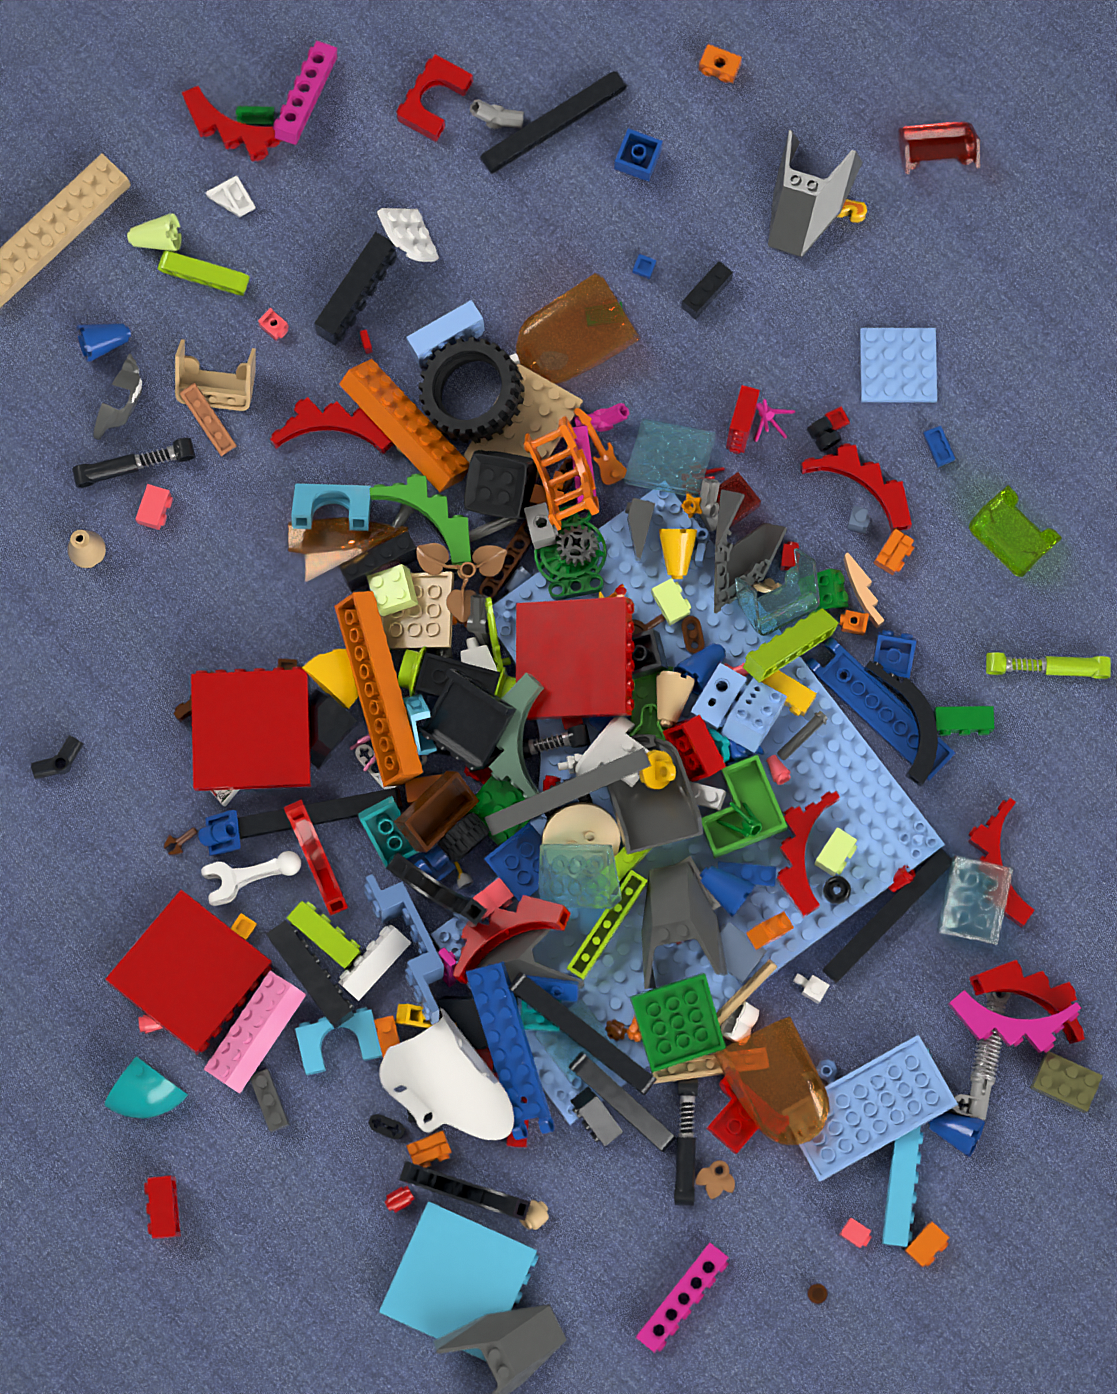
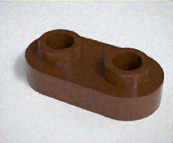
[681,616,705,655]

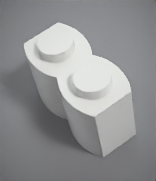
[721,1001,759,1046]

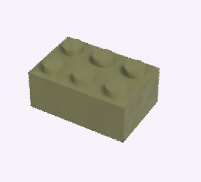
[1030,1051,1103,1113]

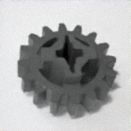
[556,525,598,567]

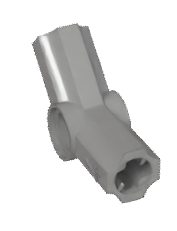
[470,99,524,129]
[696,478,720,531]

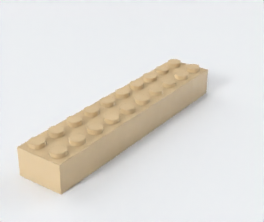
[0,154,131,308]

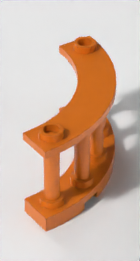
[523,416,599,531]

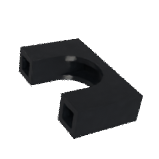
[339,531,417,592]

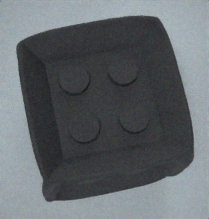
[464,450,537,519]

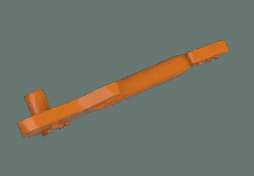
[574,408,627,485]

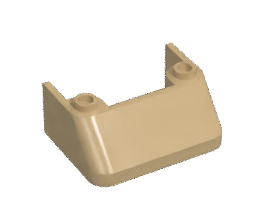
[175,339,256,411]

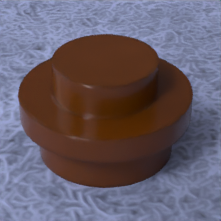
[807,1284,828,1304]

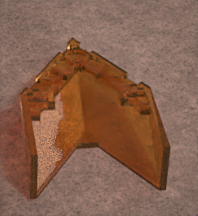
[288,517,408,582]

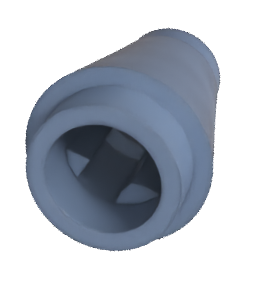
[505,566,532,592]

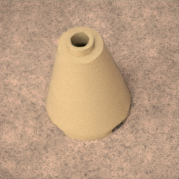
[68,530,106,568]
[656,671,695,727]

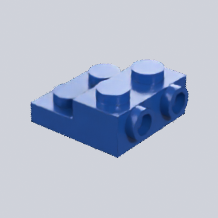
[873,630,916,678]

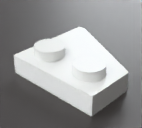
[206,176,256,217]

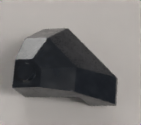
[309,690,358,770]

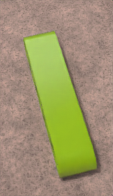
[157,251,250,296]

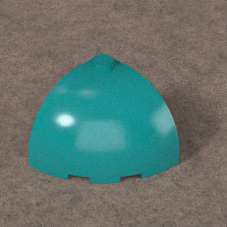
[104,1056,188,1119]

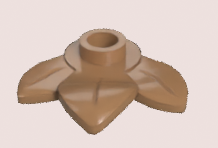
[695,1160,735,1199]

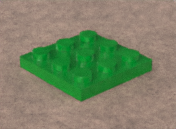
[466,776,532,846]

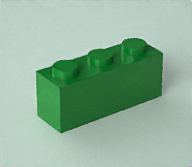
[934,706,994,736]

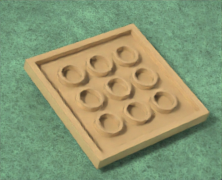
[379,572,454,650]

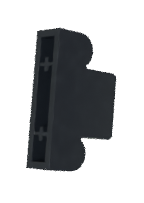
[437,995,518,1050]

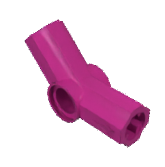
[574,403,629,432]

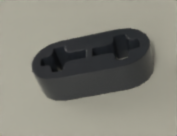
[369,1114,405,1140]

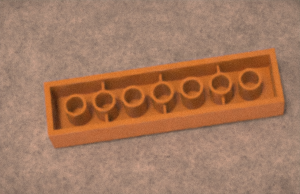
[339,359,470,492]

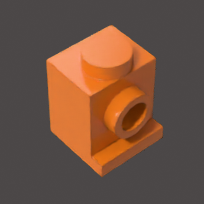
[839,610,869,636]

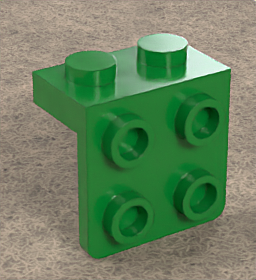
[798,568,848,615]

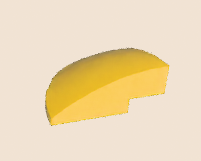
[302,649,359,709]

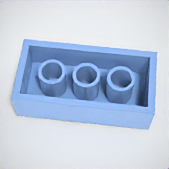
[406,300,485,368]

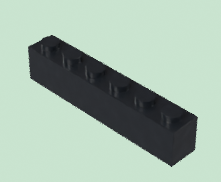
[266,920,354,1029]

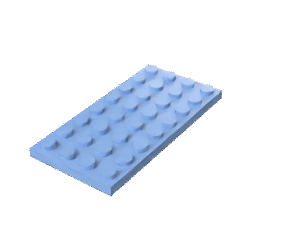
[781,1035,958,1182]

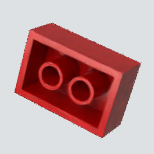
[662,714,726,782]
[144,1175,181,1239]

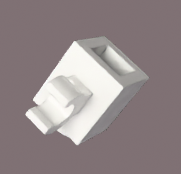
[793,974,830,1004]

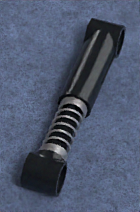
[72,438,196,488]
[469,725,591,772]
[674,1078,698,1206]

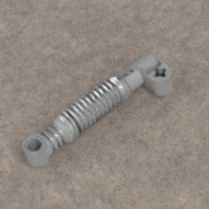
[948,992,1011,1120]

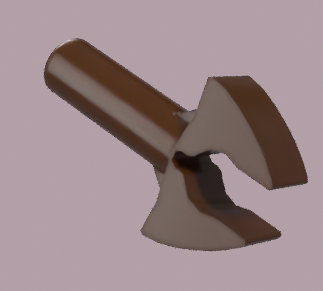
[164,827,198,855]

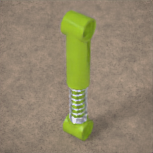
[986,652,1111,679]

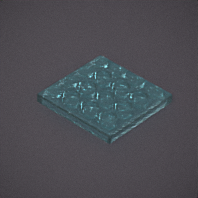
[624,418,716,498]

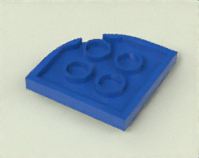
[484,822,550,902]

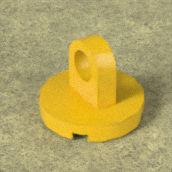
[639,750,676,789]

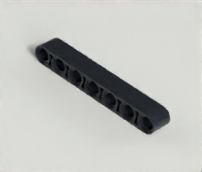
[568,1052,676,1153]

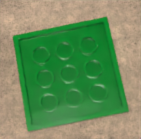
[630,973,726,1073]

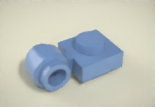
[692,528,710,567]

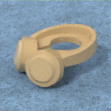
[752,578,783,595]

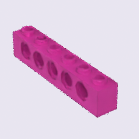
[273,40,337,145]
[636,1243,729,1353]

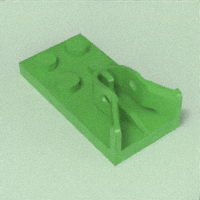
[629,666,673,741]

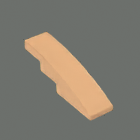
[843,553,884,628]

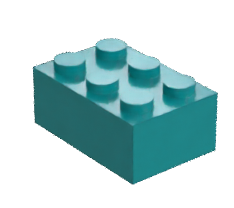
[358,796,418,867]

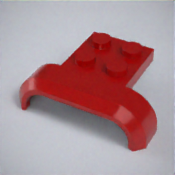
[706,1071,789,1155]

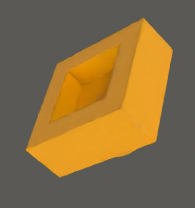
[231,913,258,940]

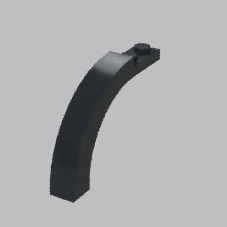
[864,661,938,787]

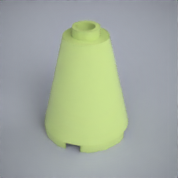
[127,214,182,251]

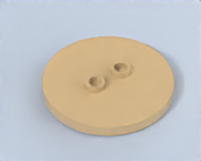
[542,802,620,878]

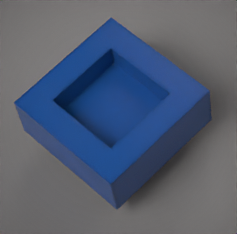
[632,254,657,279]

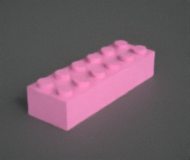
[204,971,306,1093]

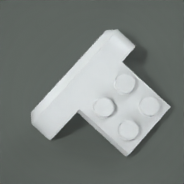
[575,716,649,787]

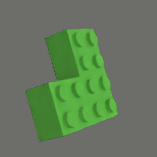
[702,755,787,859]

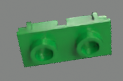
[236,106,274,125]

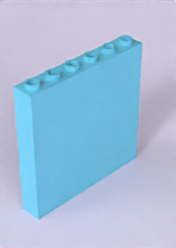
[379,1201,539,1361]

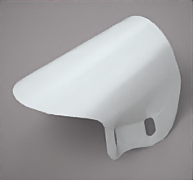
[379,1008,514,1140]

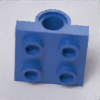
[198,810,241,856]
[407,844,456,882]

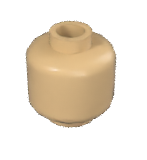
[520,1200,549,1230]

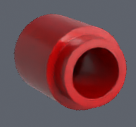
[384,1186,415,1213]

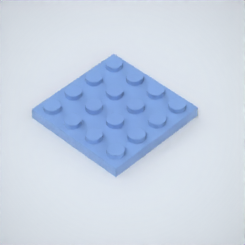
[860,328,937,402]

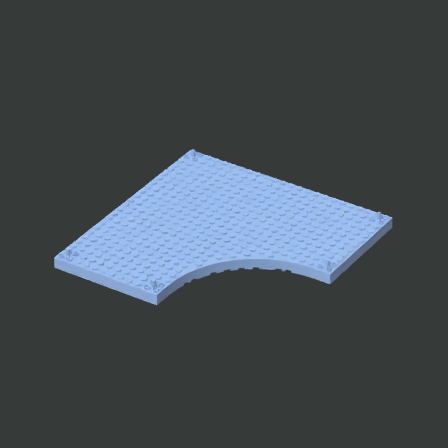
[430,481,945,1125]

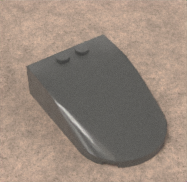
[606,734,703,854]

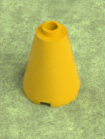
[659,529,697,579]

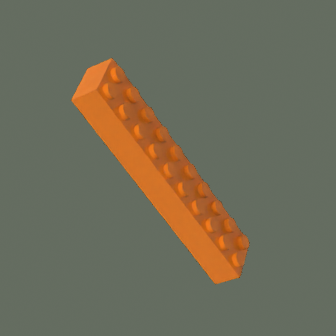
[334,591,423,787]

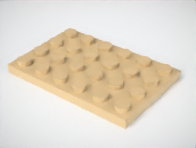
[463,364,583,481]

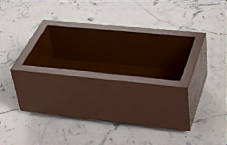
[394,771,479,852]

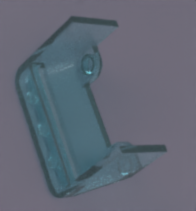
[735,548,820,636]

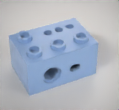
[690,663,748,733]
[721,678,787,753]

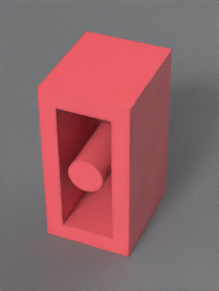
[136,484,173,530]

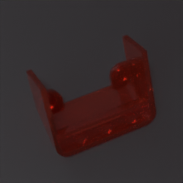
[898,122,980,174]

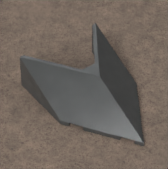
[714,490,787,613]
[475,908,584,999]

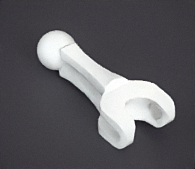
[201,851,301,906]

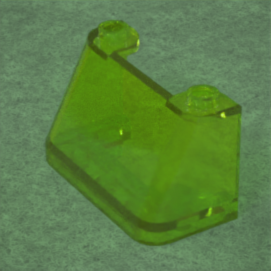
[969,485,1062,577]

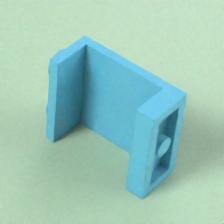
[403,694,437,756]

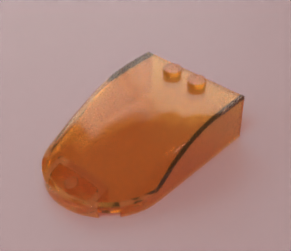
[516,273,641,384]
[714,1016,829,1145]

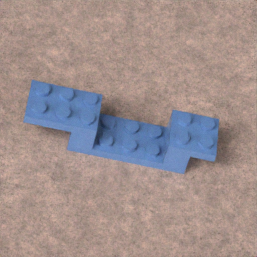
[364,874,444,1025]

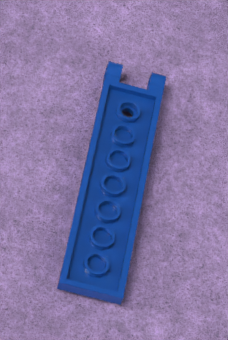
[805,637,955,781]
[466,961,554,1140]

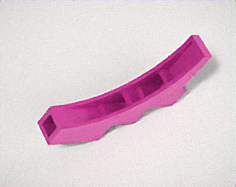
[948,990,1081,1053]

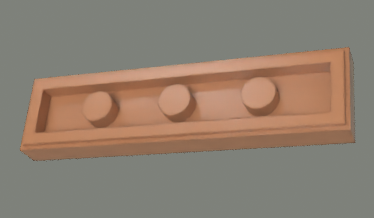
[179,383,237,456]

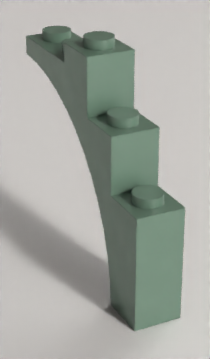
[489,673,544,799]

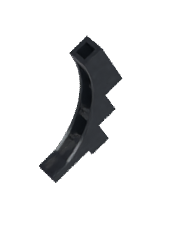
[385,853,487,926]
[399,1161,531,1221]

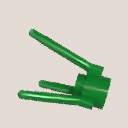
[717,802,762,837]

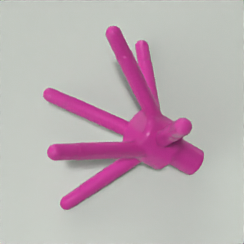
[755,399,795,442]

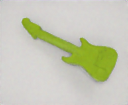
[485,597,511,674]

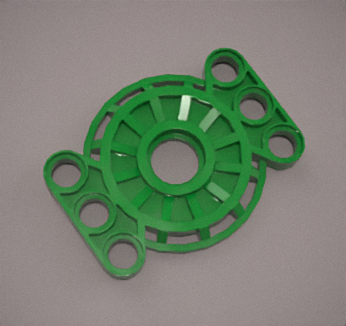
[534,506,607,600]

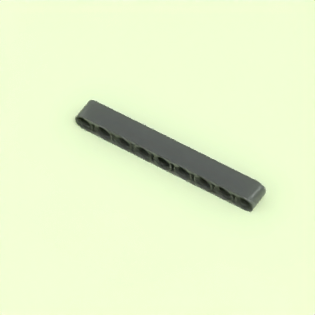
[484,747,651,835]

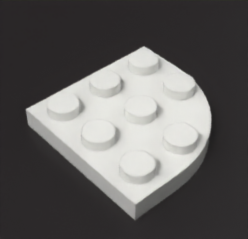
[377,208,439,262]

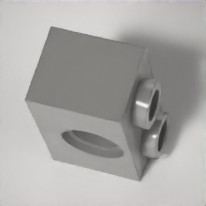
[524,502,559,549]

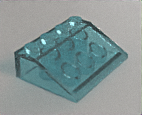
[538,844,622,909]
[937,854,1014,945]

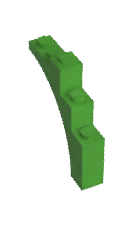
[369,474,472,566]

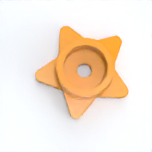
[681,493,703,518]

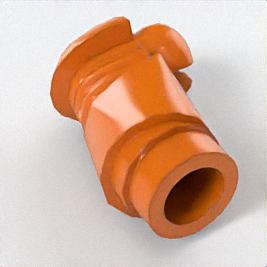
[626,1015,641,1042]

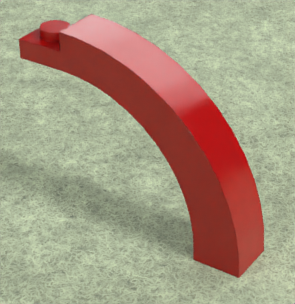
[283,800,348,916]

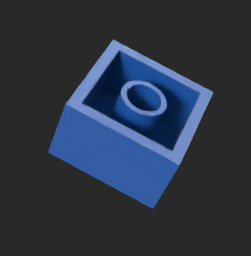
[614,128,663,182]

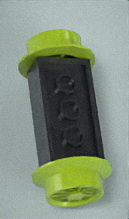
[398,646,516,698]

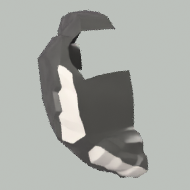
[93,353,142,440]

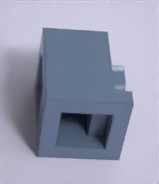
[847,506,870,534]

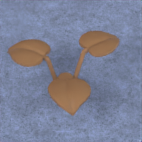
[416,543,507,623]

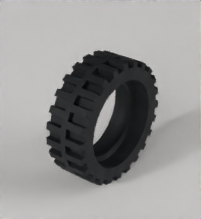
[418,337,525,444]

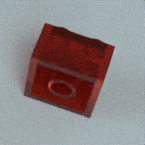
[716,472,761,528]

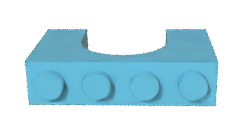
[291,483,372,531]
[295,1007,383,1076]

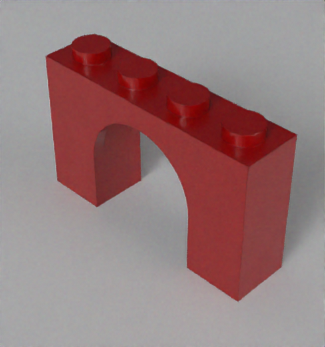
[396,54,473,142]
[726,385,760,454]

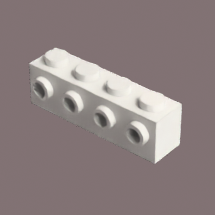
[338,924,411,1001]

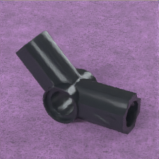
[31,735,84,780]

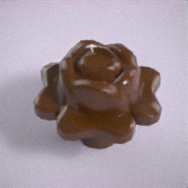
[604,1019,627,1041]

